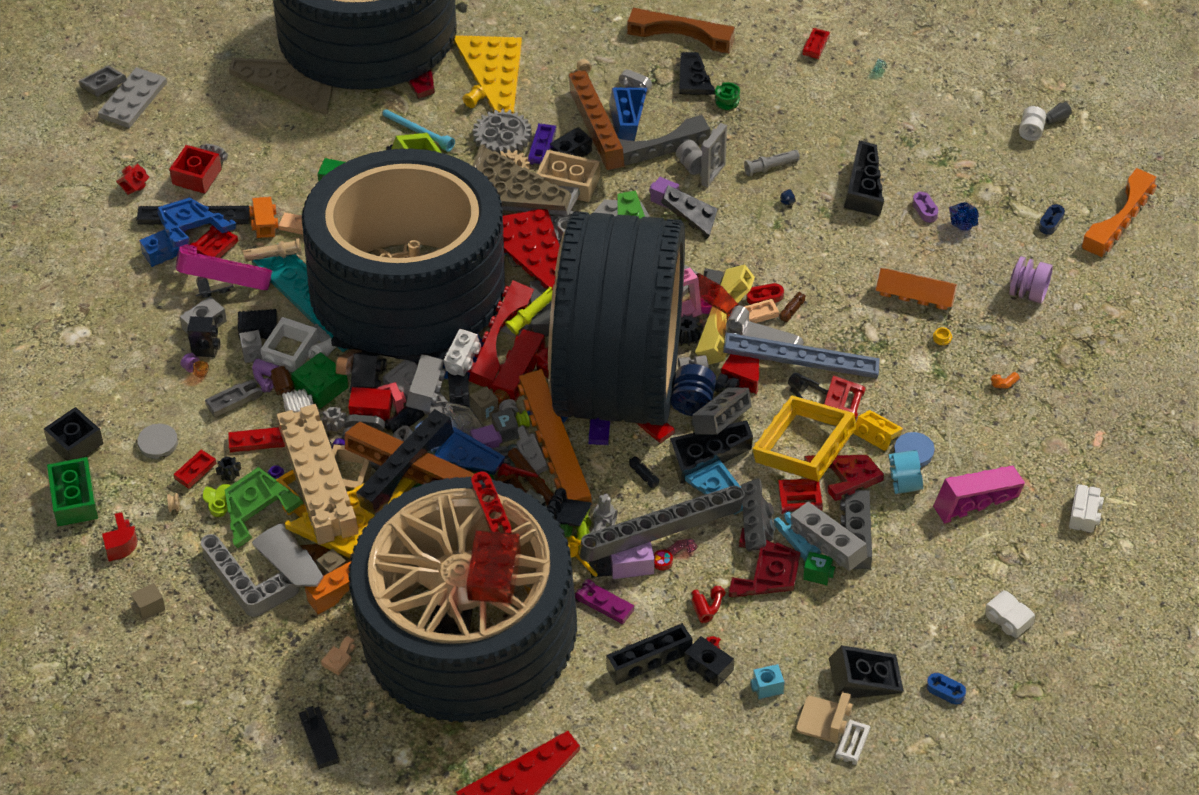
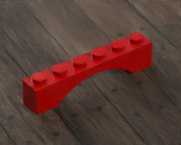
[468,280,534,390]

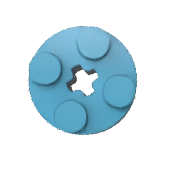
[888,450,923,494]

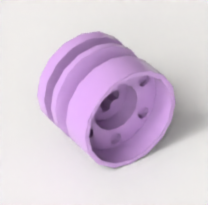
[1010,256,1053,303]

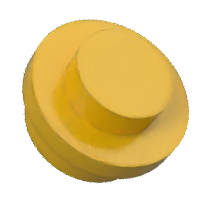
[933,327,952,346]

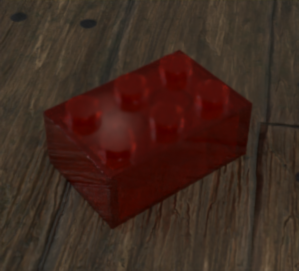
[466,530,521,604]

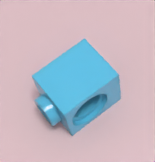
[750,664,785,699]

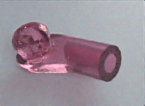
[666,538,698,556]

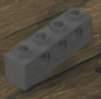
[692,388,752,434]
[840,490,872,569]

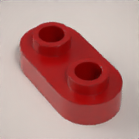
[746,283,784,305]

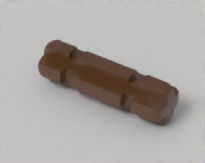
[779,292,806,322]

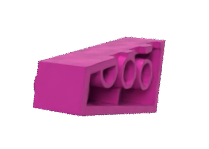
[933,466,1025,524]

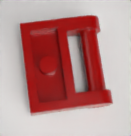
[190,225,239,258]
[824,376,866,420]
[778,479,823,514]

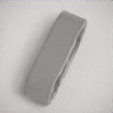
[618,69,652,92]

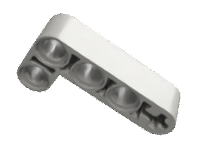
[726,305,804,345]

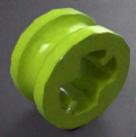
[515,410,530,428]

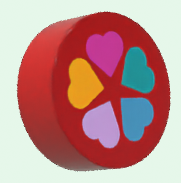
[653,550,673,571]

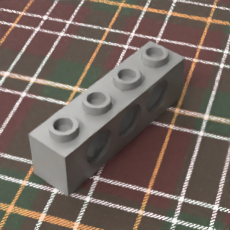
[790,501,867,571]

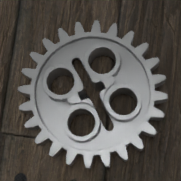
[472,109,532,154]

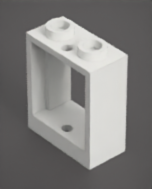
[260,317,319,372]

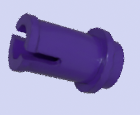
[268,465,284,480]

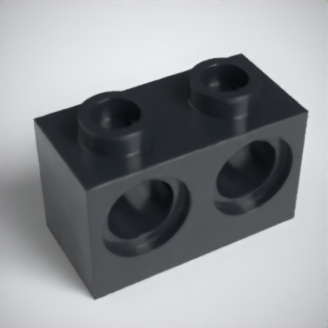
[550,127,592,157]

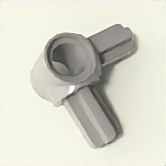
[591,494,618,533]

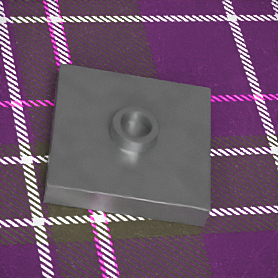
[78,65,127,96]

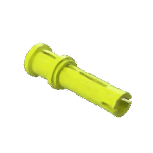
[505,287,553,335]

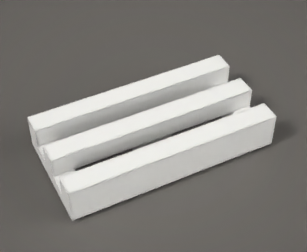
[836,720,870,765]

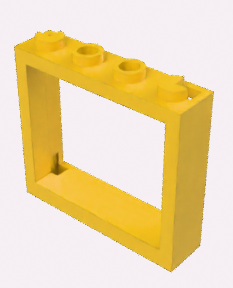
[752,395,857,482]

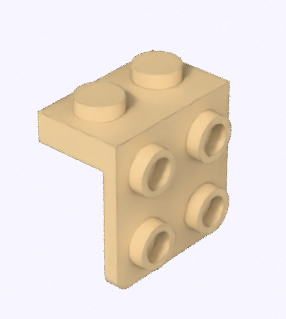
[796,692,853,744]

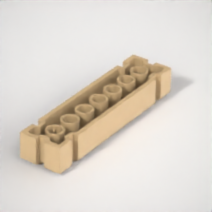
[277,404,359,545]

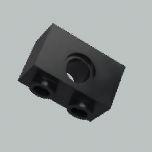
[187,316,220,357]
[684,636,734,687]

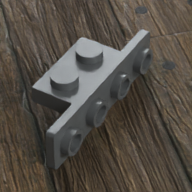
[741,478,775,552]

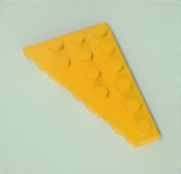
[454,35,522,114]
[285,476,416,558]

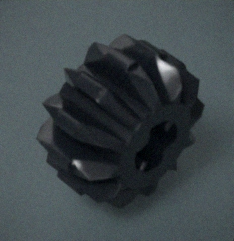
[679,314,703,346]

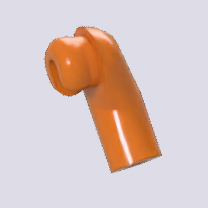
[991,372,1020,389]

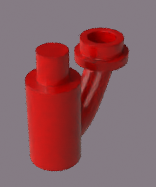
[691,586,726,623]

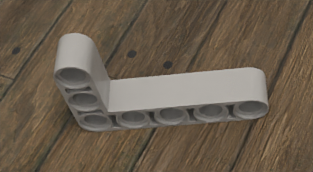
[201,534,300,617]

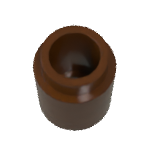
[270,366,295,396]

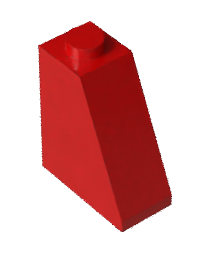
[721,354,759,394]

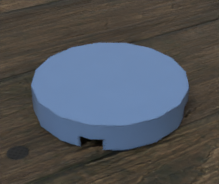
[894,432,935,467]

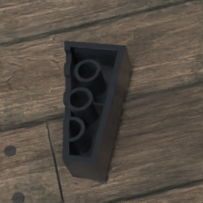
[844,140,884,216]
[669,420,753,484]

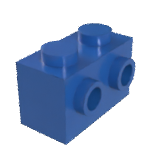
[139,229,179,267]

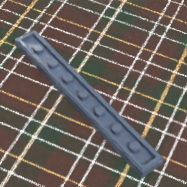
[723,333,880,379]

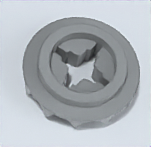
[199,144,228,162]

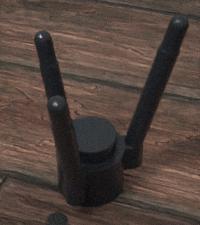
[788,372,828,399]

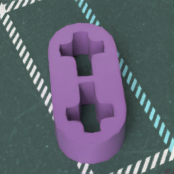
[913,192,938,223]

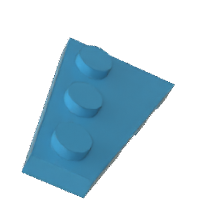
[685,460,743,515]

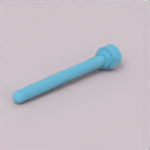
[382,109,455,152]

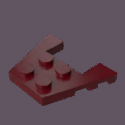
[804,455,884,501]
[729,528,801,597]

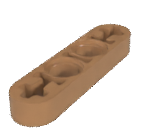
[336,349,362,375]

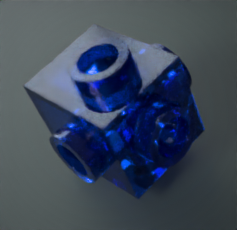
[949,202,979,231]

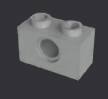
[180,297,227,333]

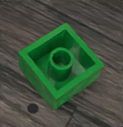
[291,352,349,410]

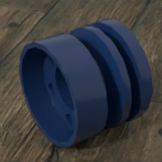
[671,364,716,416]

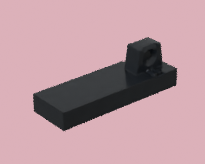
[448,370,470,410]
[299,706,340,769]

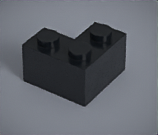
[349,351,387,393]

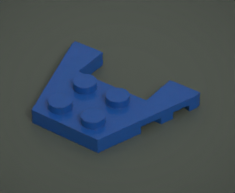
[158,198,236,248]

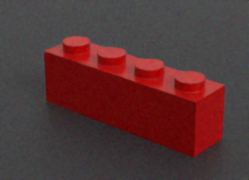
[491,329,546,402]

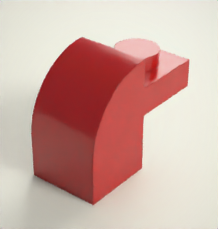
[102,512,138,562]

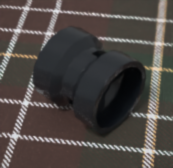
[715,373,740,393]

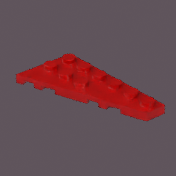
[456,730,580,795]

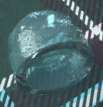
[873,58,888,74]

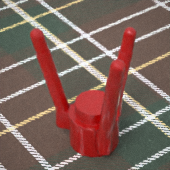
[498,463,545,482]

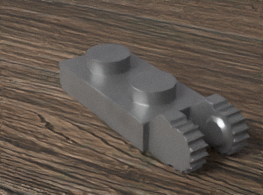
[205,380,263,418]

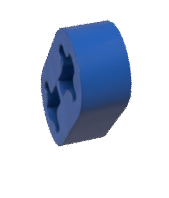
[927,673,966,704]

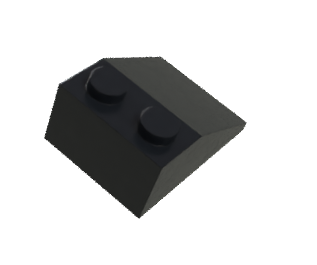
[829,645,904,698]

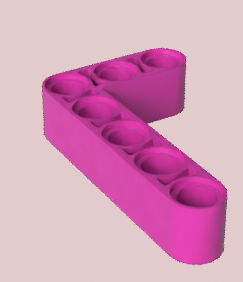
[176,244,272,290]

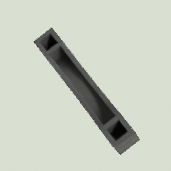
[608,115,710,171]

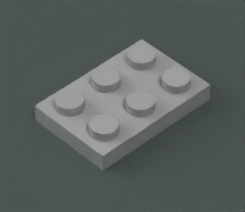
[700,123,727,187]

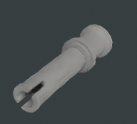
[744,149,800,176]

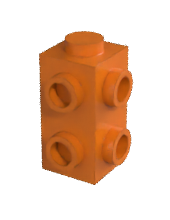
[249,197,278,238]

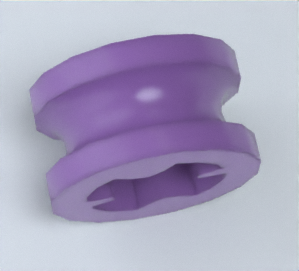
[180,353,200,373]

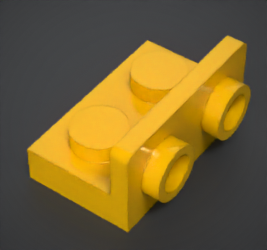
[853,410,903,451]

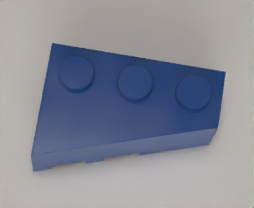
[609,87,647,141]

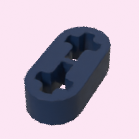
[1039,204,1065,235]

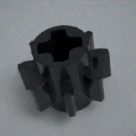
[216,456,241,481]

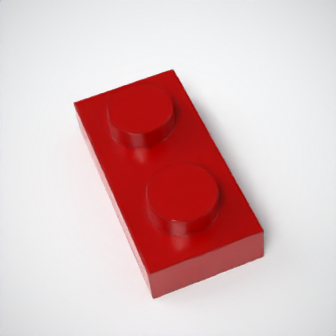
[173,449,217,489]

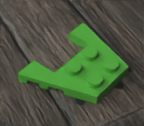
[225,467,304,548]

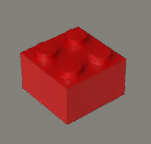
[169,145,222,194]

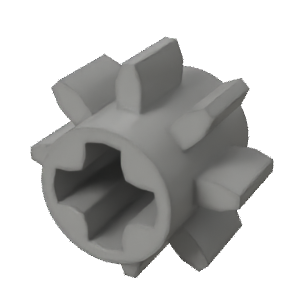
[321,407,346,431]

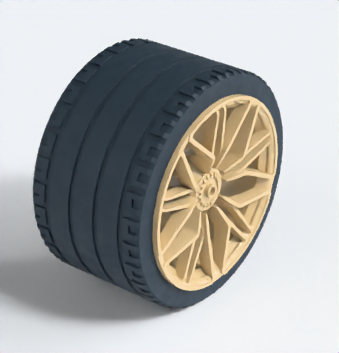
[273,0,457,90]
[302,149,505,356]
[548,211,685,426]
[348,477,577,723]

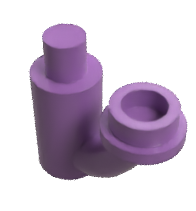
[252,358,279,393]

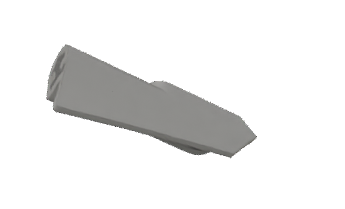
[252,523,323,587]

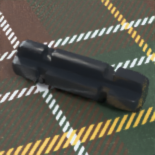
[629,456,660,488]

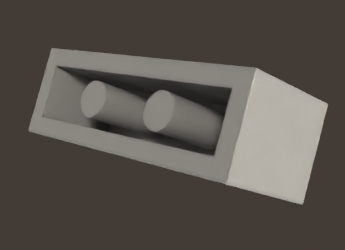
[406,354,446,412]

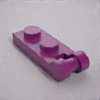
[575,579,635,624]

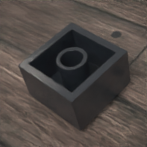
[43,407,104,461]

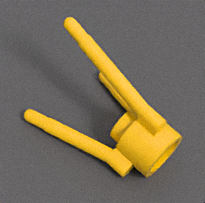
[565,535,598,577]

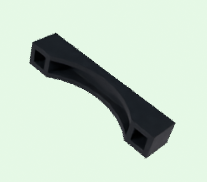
[356,409,454,515]

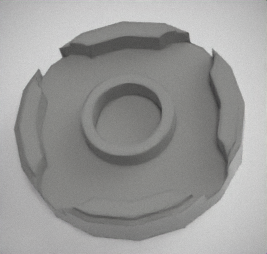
[138,424,178,459]

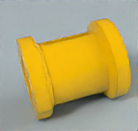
[462,85,486,108]

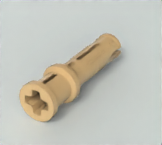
[243,238,302,262]

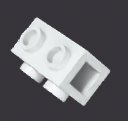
[443,329,481,376]

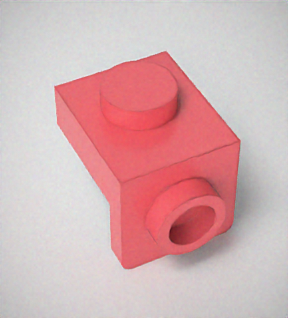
[377,382,406,414]

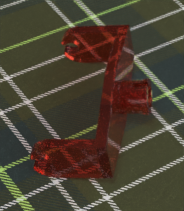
[688,273,740,320]

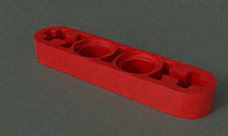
[471,471,512,543]

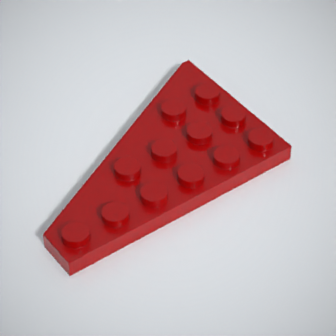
[503,209,560,290]

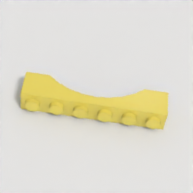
[695,264,755,365]

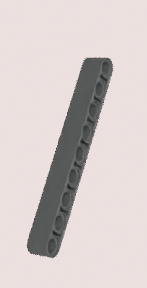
[579,486,744,562]

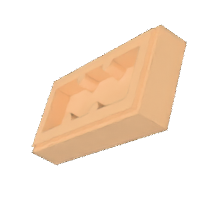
[278,212,303,234]
[744,299,779,323]

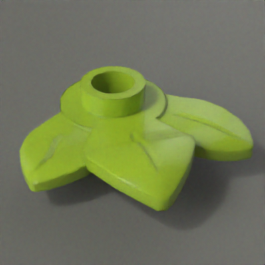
[203,484,231,517]

